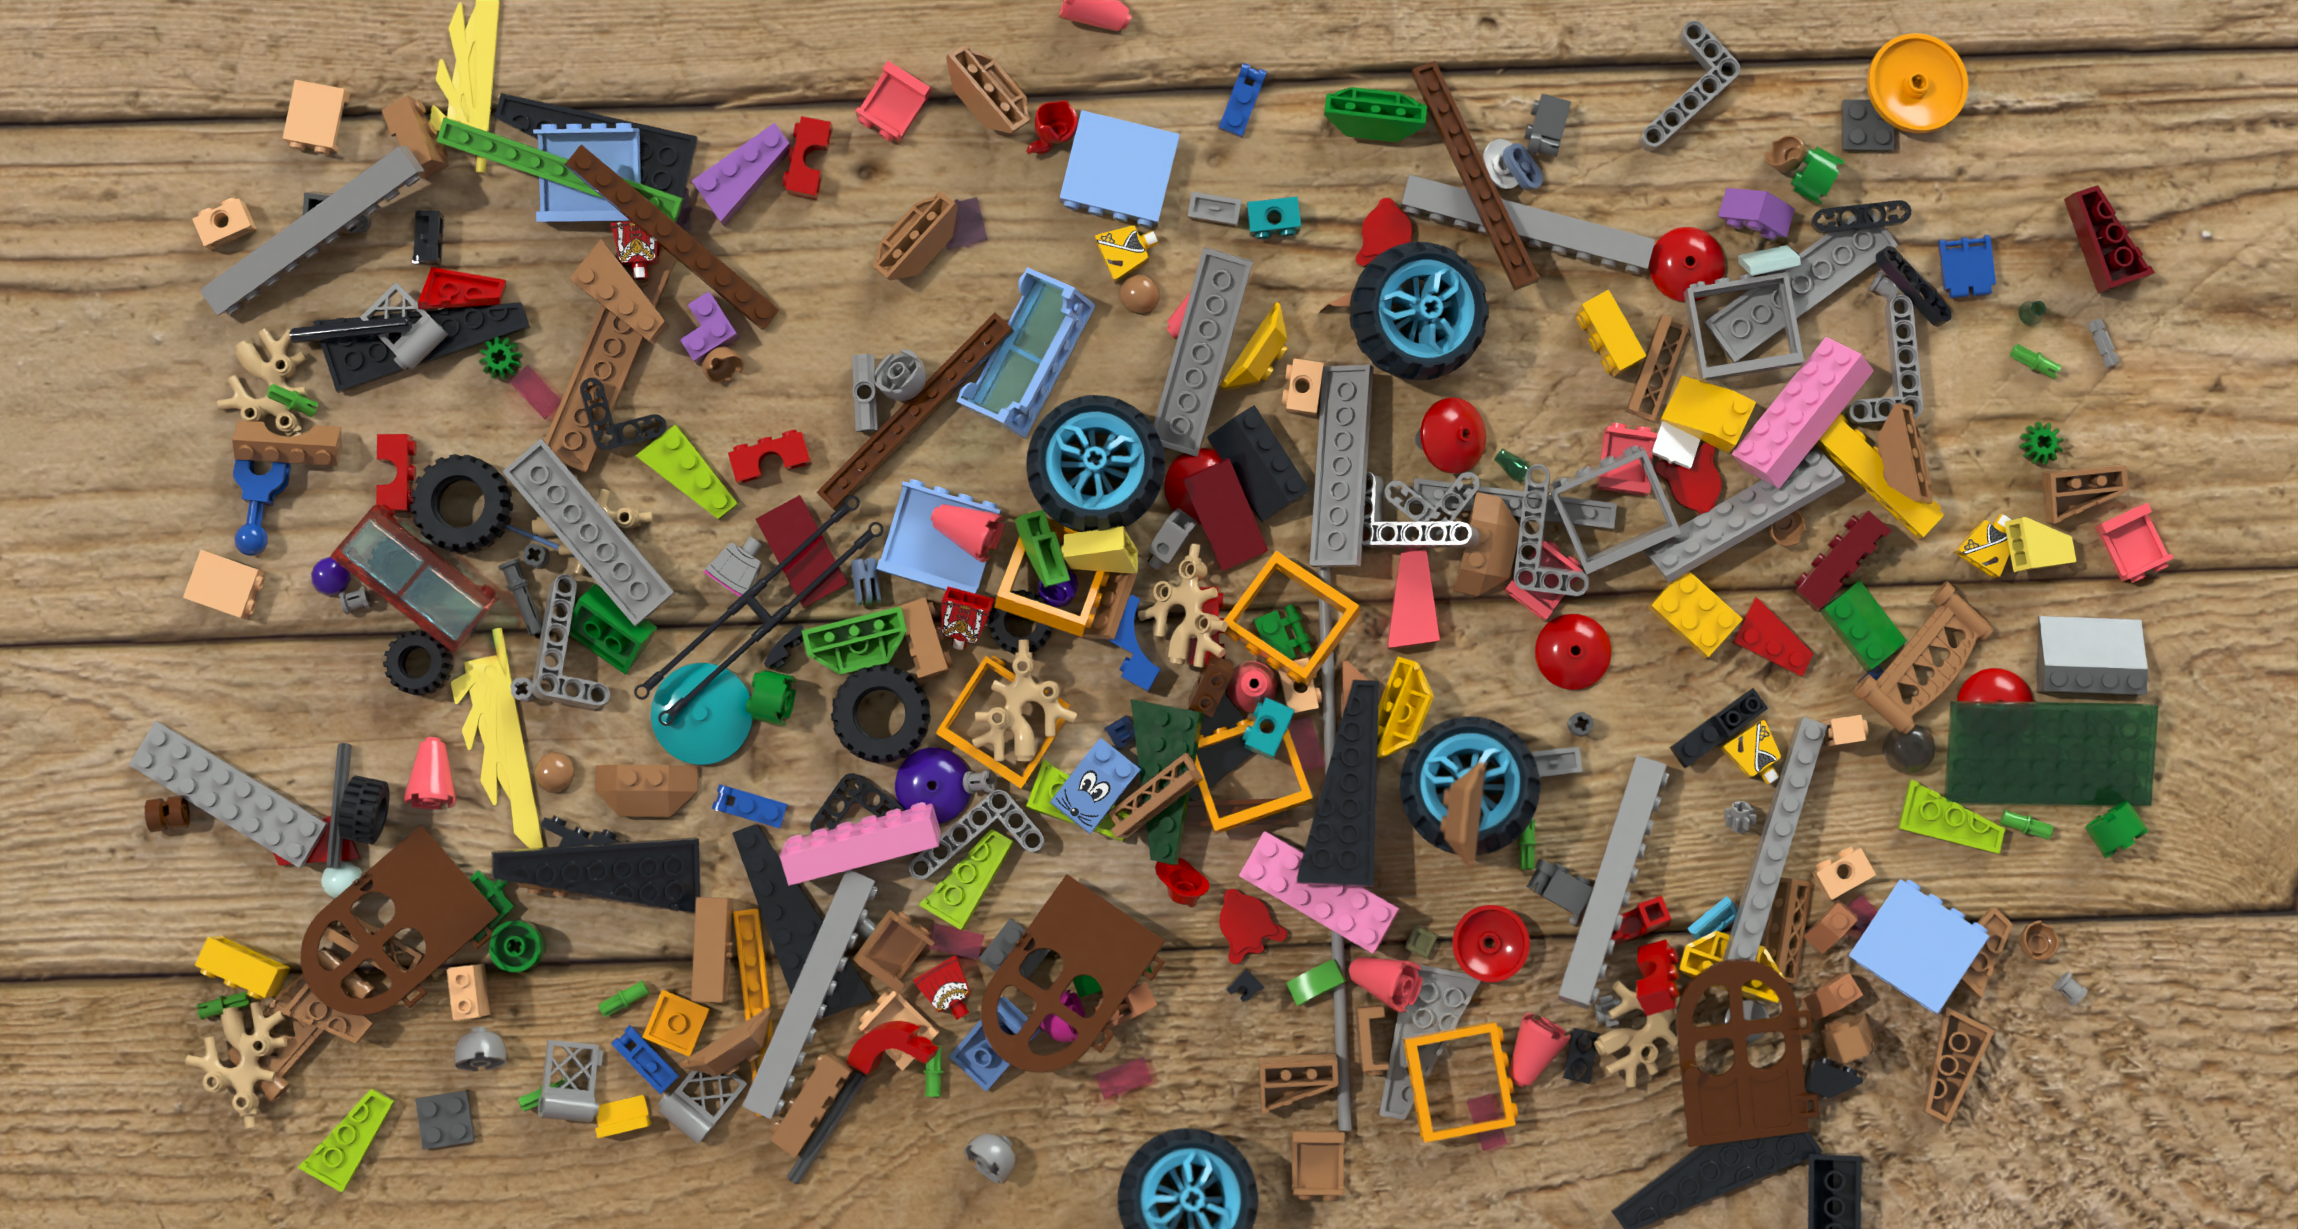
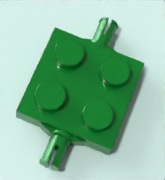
[469,870,516,942]

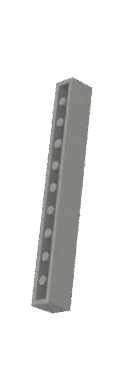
[200,145,424,316]
[1400,175,1655,275]
[1722,717,1827,961]
[1558,755,1669,1010]
[742,869,879,1119]

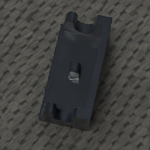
[412,210,444,265]
[1225,968,1265,1002]

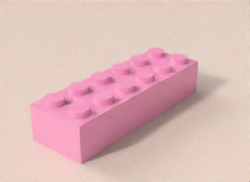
[1731,337,1874,489]
[780,802,941,885]
[1239,831,1401,954]

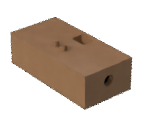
[691,897,733,1003]

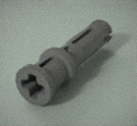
[498,558,542,636]

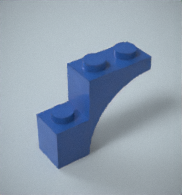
[1107,594,1160,692]

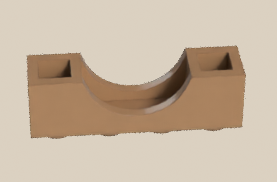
[232,420,343,466]

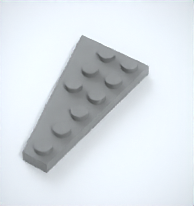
[1379,964,1481,1120]

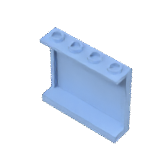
[1060,110,1180,228]
[533,123,641,222]
[876,479,1002,594]
[1849,879,1989,1016]

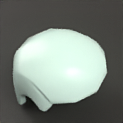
[321,861,362,899]

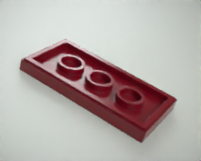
[1182,458,1268,571]
[755,495,849,608]

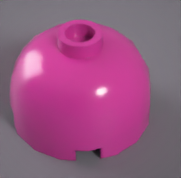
[1041,990,1085,1043]

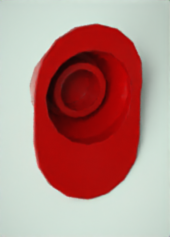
[1155,858,1210,908]

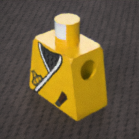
[1095,226,1158,283]
[1953,514,2011,579]
[1720,720,1781,784]

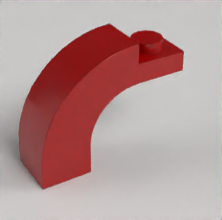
[846,1021,939,1075]

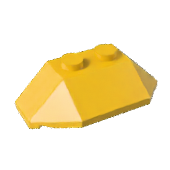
[1219,302,1288,391]
[1377,656,1434,759]
[1678,931,1785,1003]

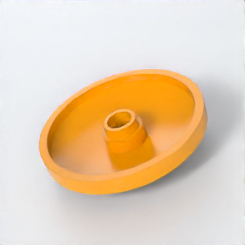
[1867,33,1968,133]

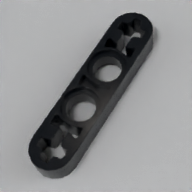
[1811,200,1912,233]
[1876,246,1952,327]

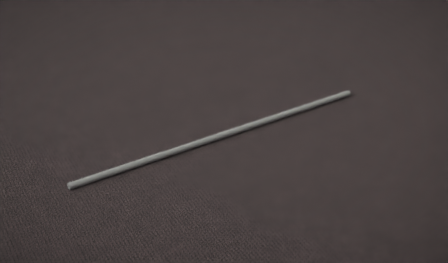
[1317,567,1351,1131]

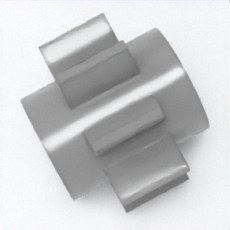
[1724,801,1757,833]
[1594,995,1624,1028]

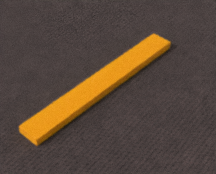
[733,908,783,1116]

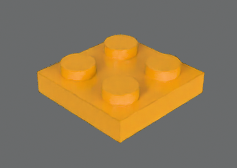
[642,989,710,1057]

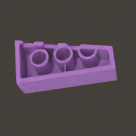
[692,123,791,227]

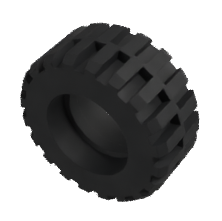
[410,454,513,554]
[831,665,931,763]

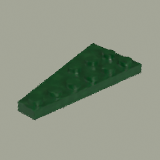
[1131,699,1204,865]

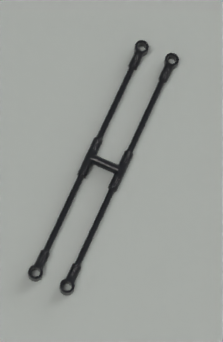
[634,495,884,726]

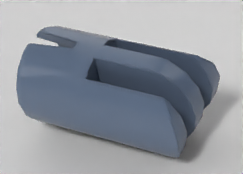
[851,558,881,606]

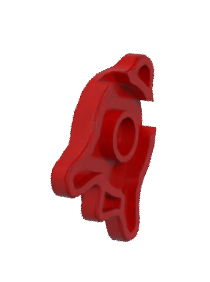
[1355,197,1412,267]
[1654,443,1721,515]
[1219,889,1287,964]

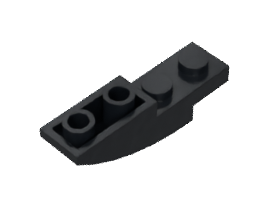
[1669,688,1768,768]
[540,815,631,847]

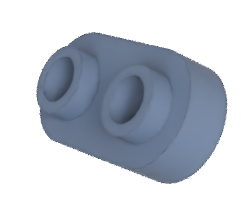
[1503,143,1543,190]

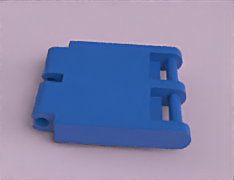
[1938,235,1996,298]

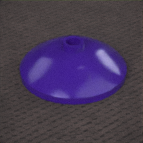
[895,748,972,824]

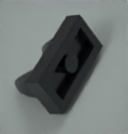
[1563,1028,1599,1084]

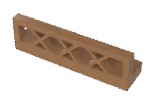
[1625,314,1689,422]
[1108,753,1204,838]
[1762,877,1812,984]
[323,913,424,972]

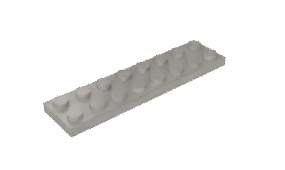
[1704,209,1898,363]
[1153,247,1253,457]
[1309,364,1374,567]
[502,438,675,626]
[1643,448,1845,583]
[129,721,329,868]

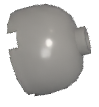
[875,349,927,402]
[454,1027,507,1071]
[964,1134,1015,1184]

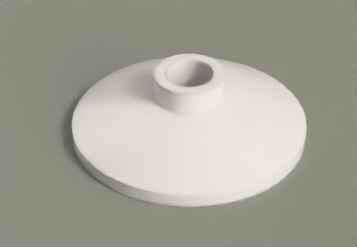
[1483,139,1519,189]

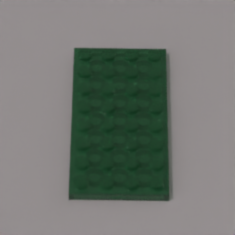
[1944,701,2159,806]

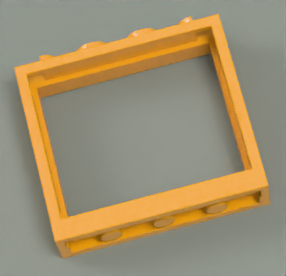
[995,512,1110,637]
[1224,551,1361,686]
[936,655,1070,789]
[1195,719,1312,835]
[1402,1021,1518,1143]

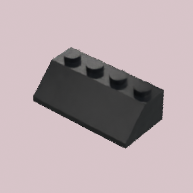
[1207,405,1310,522]
[1808,1153,1862,1229]

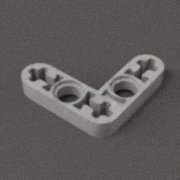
[1384,472,1480,535]

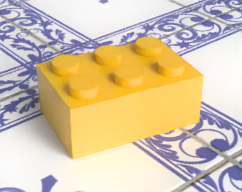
[1575,289,1646,378]
[1647,571,1743,659]
[195,936,291,1000]

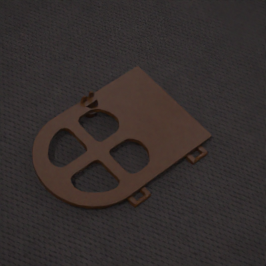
[301,825,500,1015]
[981,874,1165,1073]
[1676,959,1820,1147]

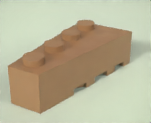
[569,239,669,345]
[1922,1007,1994,1124]
[770,1052,855,1158]

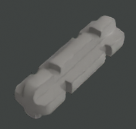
[2088,318,2120,368]

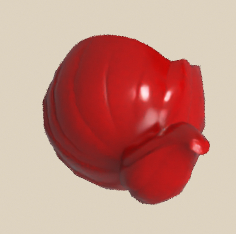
[1026,100,1078,155]

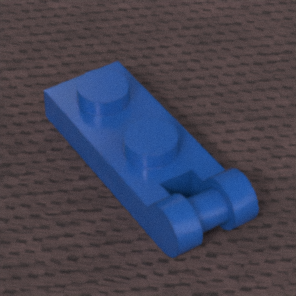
[1219,62,1267,138]
[712,784,788,829]
[611,1025,680,1095]

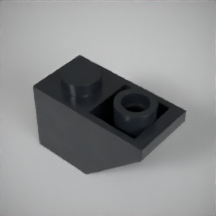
[1804,1056,1864,1098]

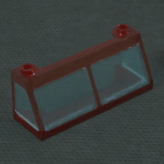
[330,504,500,652]

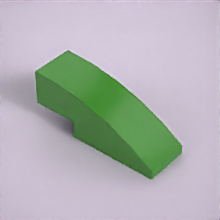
[1014,510,1070,587]

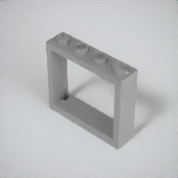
[1684,270,1804,382]
[1549,445,1681,574]

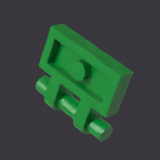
[1253,604,1313,660]

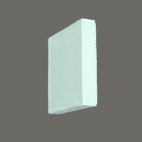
[1738,245,1801,276]

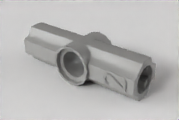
[852,354,878,433]

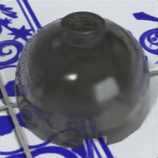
[1882,724,1936,774]

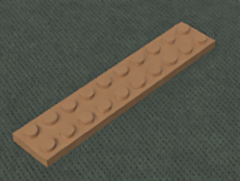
[545,247,677,474]

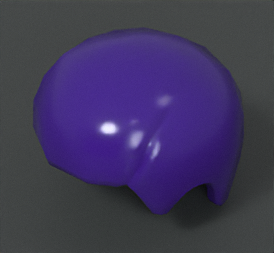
[311,557,351,597]
[1038,568,1078,608]

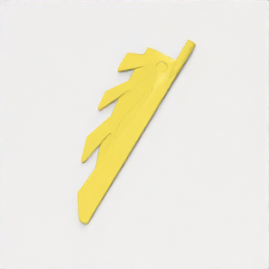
[430,0,500,174]
[451,628,544,848]

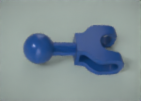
[233,460,291,556]

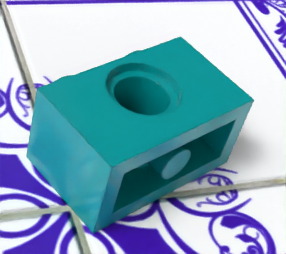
[1247,196,1301,239]
[1242,697,1294,761]

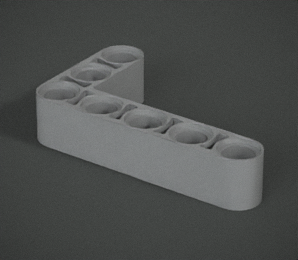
[1639,20,1740,152]
[1845,295,1923,426]
[1514,463,1590,596]
[1362,472,1479,548]
[532,574,610,709]
[909,790,1045,880]

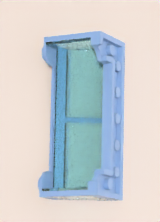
[957,267,1096,439]

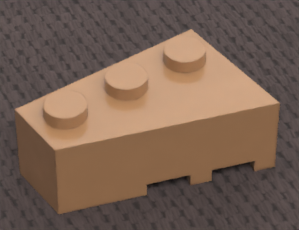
[382,96,450,180]
[2042,464,2128,524]
[897,597,953,681]
[1818,1013,1877,1064]
[1258,1054,1338,1115]

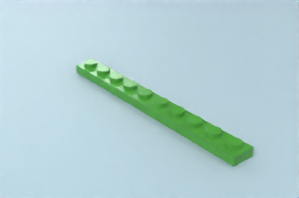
[436,117,684,223]

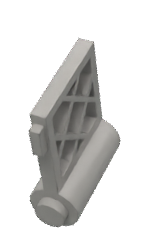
[360,282,448,370]
[538,1040,603,1122]
[658,1070,748,1144]

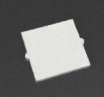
[1651,421,1700,469]

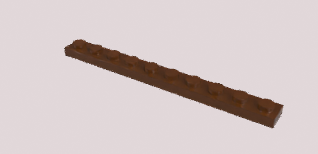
[1411,61,1539,291]
[564,144,779,330]
[816,312,1014,511]

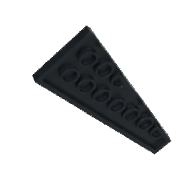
[495,93,698,210]
[313,302,531,393]
[1296,680,1379,887]
[732,824,874,1020]
[491,837,700,914]
[1611,1132,1823,1229]

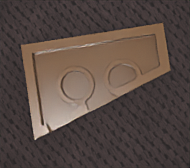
[1073,572,1137,639]
[1960,907,2013,999]
[281,983,375,1043]

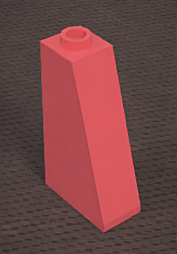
[1387,548,1440,649]

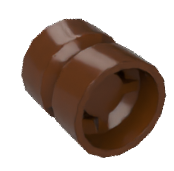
[145,795,190,833]

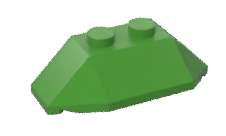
[802,606,907,675]

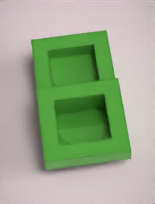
[1286,959,1347,1006]

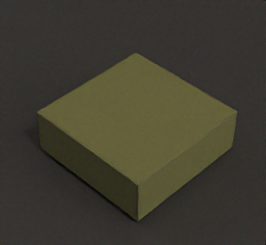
[1404,925,1438,959]

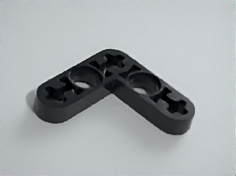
[579,378,666,450]
[810,773,904,832]

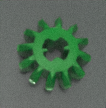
[479,337,523,380]
[2019,422,2064,465]

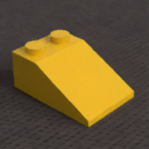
[1660,375,1756,454]

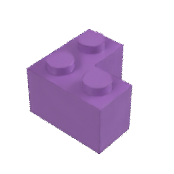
[1718,188,1795,239]
[680,291,740,365]

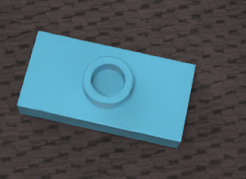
[1687,896,1738,941]

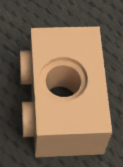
[192,198,257,250]
[1282,359,1324,416]
[1278,658,1322,714]
[1821,715,1868,747]
[1812,846,1876,900]

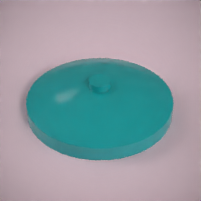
[651,663,753,765]

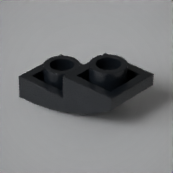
[764,624,805,670]

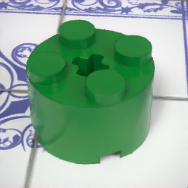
[1790,146,1844,205]
[746,670,796,726]
[2085,801,2149,858]
[489,920,546,972]

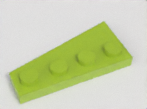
[635,424,739,520]
[1026,759,1129,842]
[1897,779,2005,854]
[918,829,1015,931]
[298,1089,395,1193]

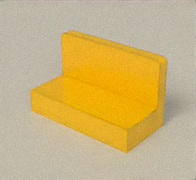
[595,1095,651,1138]

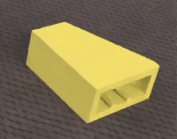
[2004,517,2076,572]
[1060,526,1138,574]

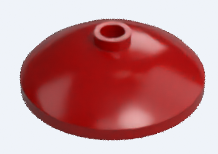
[1649,227,1725,303]
[1420,397,1486,474]
[1164,448,1221,524]
[1535,614,1611,690]
[1956,668,2034,745]
[1452,905,1530,982]

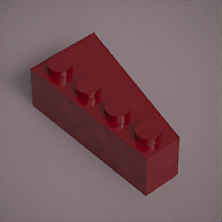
[2064,185,2155,294]
[1793,510,1892,611]

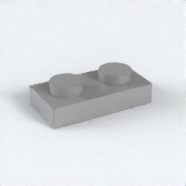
[1187,192,1241,226]
[1531,747,1582,777]

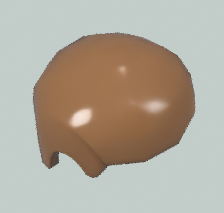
[1765,135,1806,172]
[1119,275,1160,314]
[702,346,744,383]
[1767,510,1806,547]
[535,752,574,794]
[2019,920,2059,961]

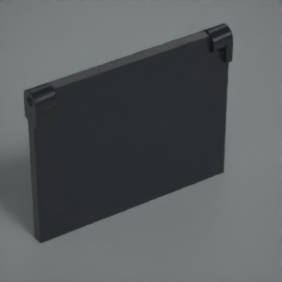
[1187,694,1254,801]

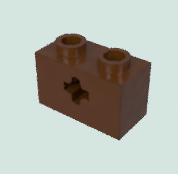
[1188,653,1233,717]

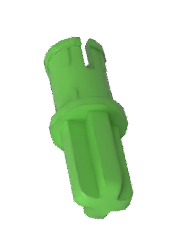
[2010,344,2061,379]
[266,384,318,417]
[2000,809,2053,839]
[1517,819,1537,870]
[598,980,650,1017]
[197,992,250,1020]
[923,1045,944,1097]
[518,1078,570,1111]

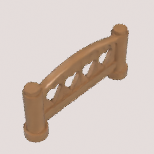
[1852,581,1993,734]
[227,947,377,1103]

